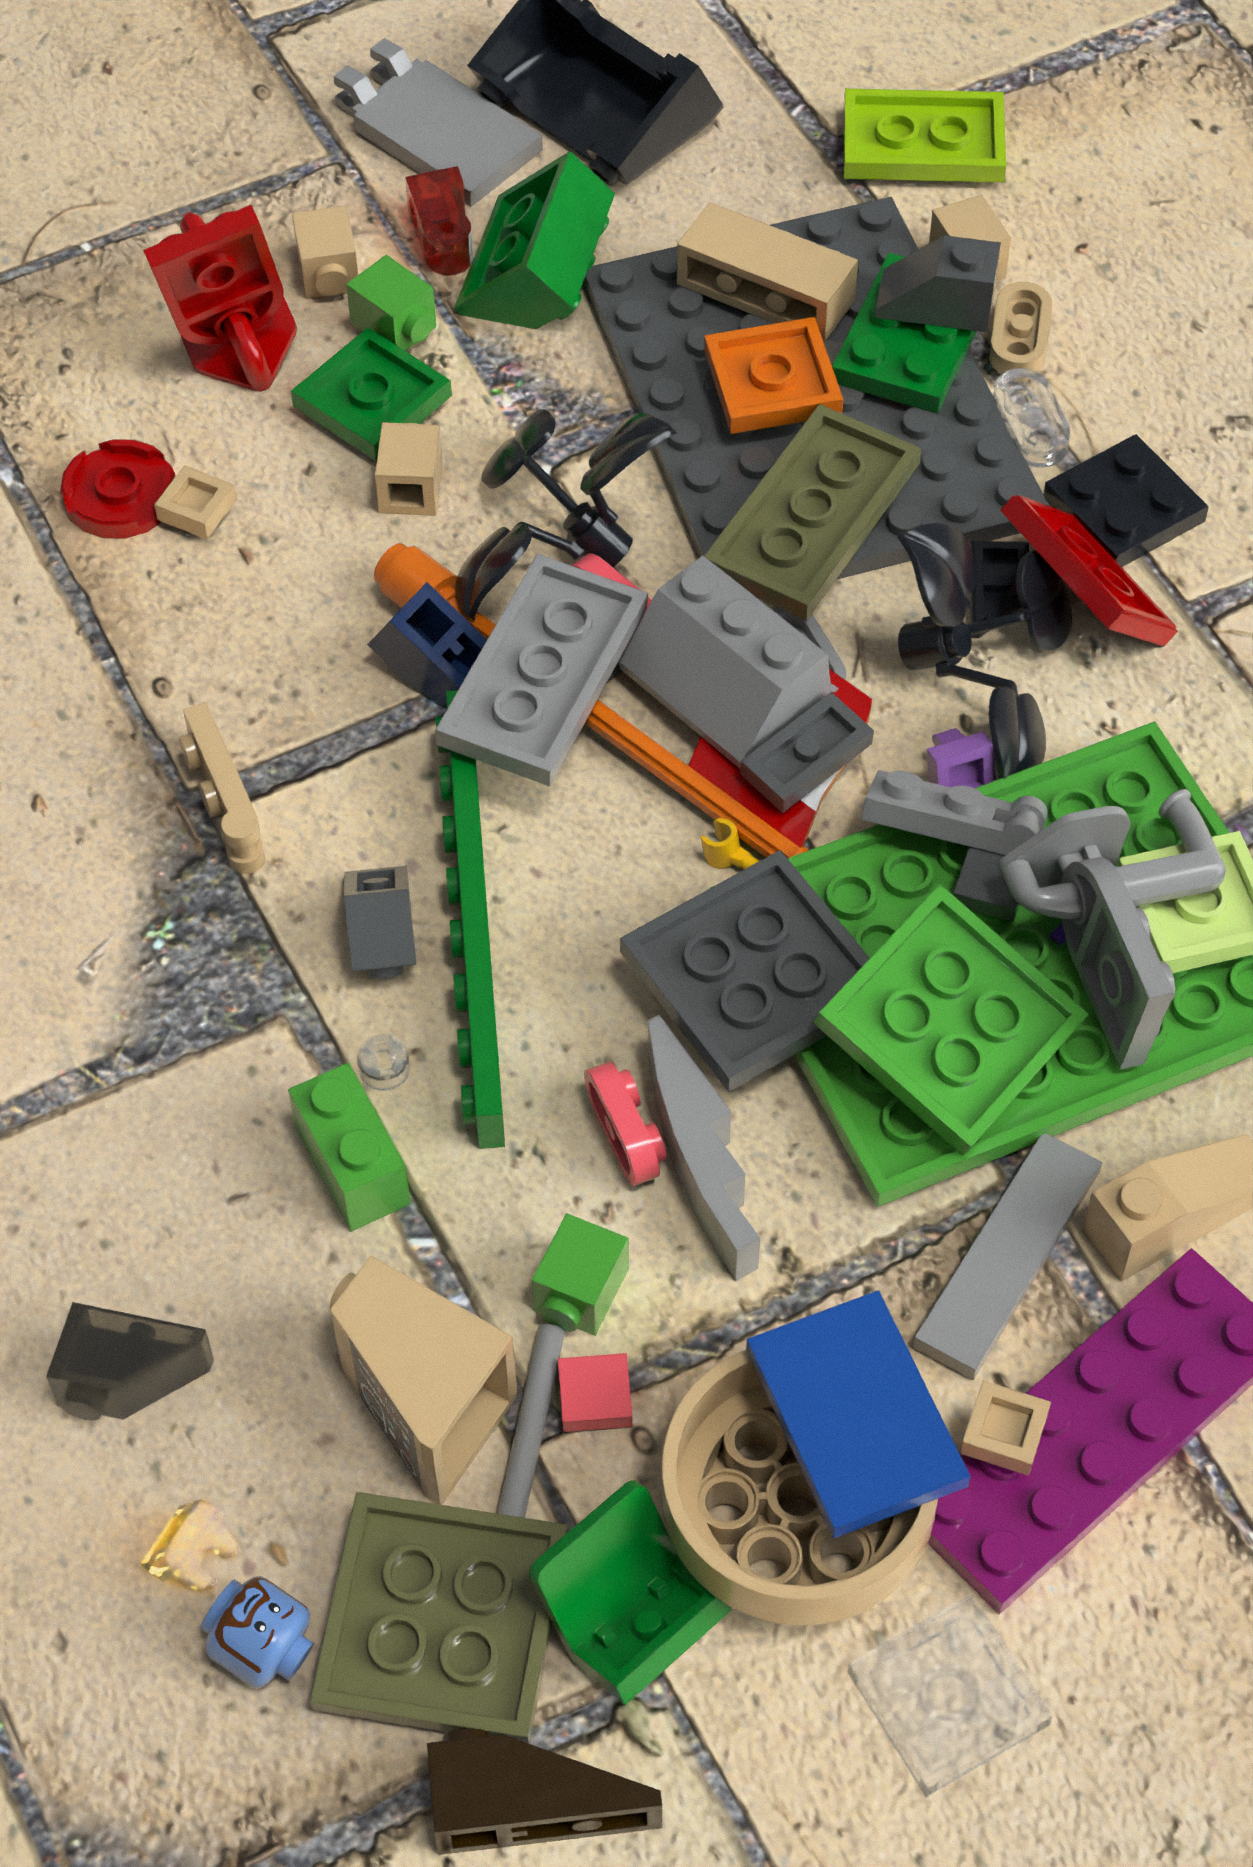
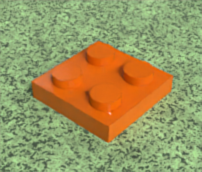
[704,317,843,434]

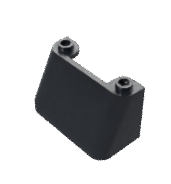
[467,0,724,186]

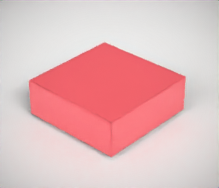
[558,1353,633,1432]

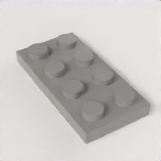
[435,554,648,786]

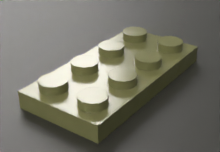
[705,404,922,621]

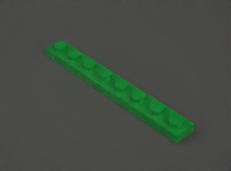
[436,690,505,1149]

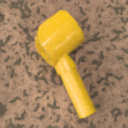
[700,818,759,869]

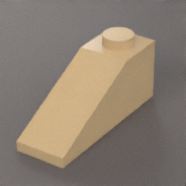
[1083,1134,1253,1282]

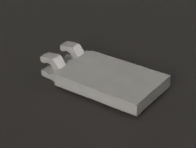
[333,38,543,207]

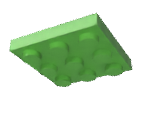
[813,884,1089,1156]

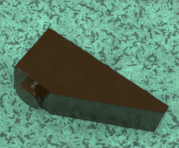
[427,1728,662,1855]

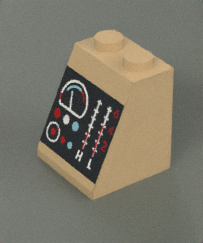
[330,1255,518,1505]

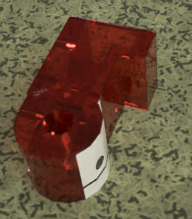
[405,166,473,276]

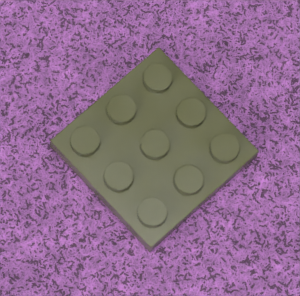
[310,1492,569,1744]

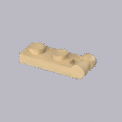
[179,702,265,874]

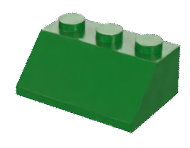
[454,151,615,329]

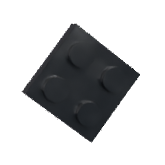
[1043,434,1209,567]

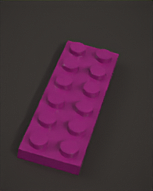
[928,1248,1253,1615]

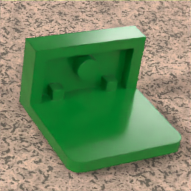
[529,1480,732,1705]

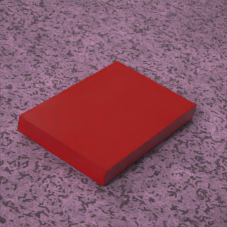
[1000,495,1178,646]

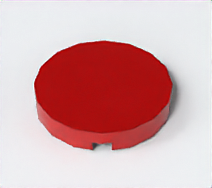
[60,439,176,539]

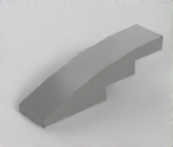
[648,1015,760,1282]

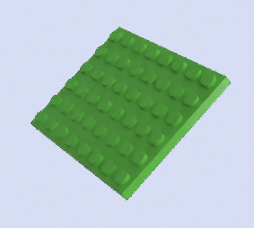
[710,721,1253,1207]

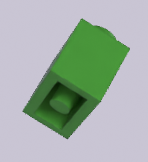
[288,1062,411,1232]

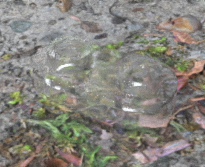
[993,368,1070,468]

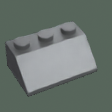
[619,555,831,768]

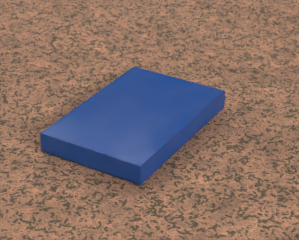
[746,1290,971,1539]

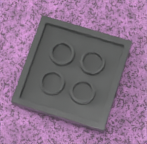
[620,850,870,1092]

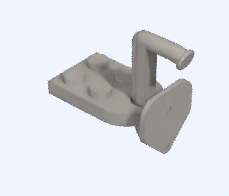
[998,789,1226,1069]

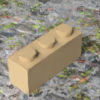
[677,202,858,343]

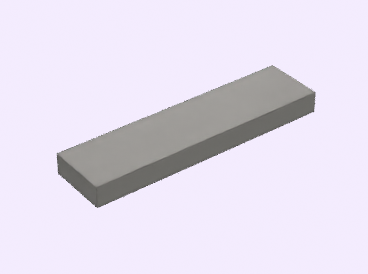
[913,1133,1102,1380]

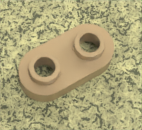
[989,282,1052,379]

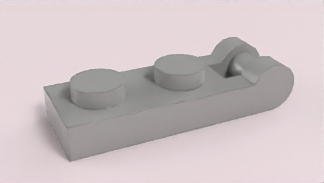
[861,770,1048,855]

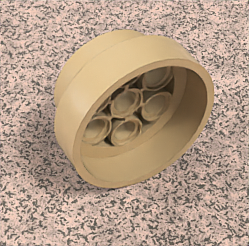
[662,1350,938,1626]

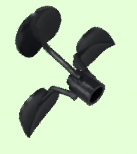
[455,409,677,621]
[897,523,1072,779]

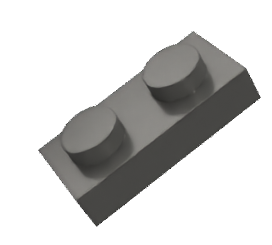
[740,692,874,813]

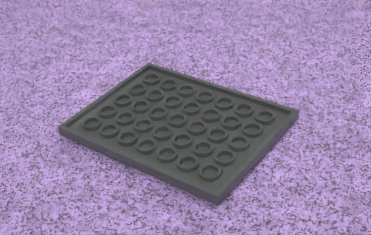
[583,196,1049,580]

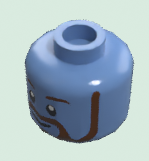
[200,1576,314,1688]

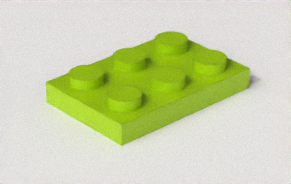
[844,88,1006,182]

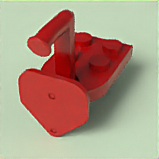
[143,205,297,392]

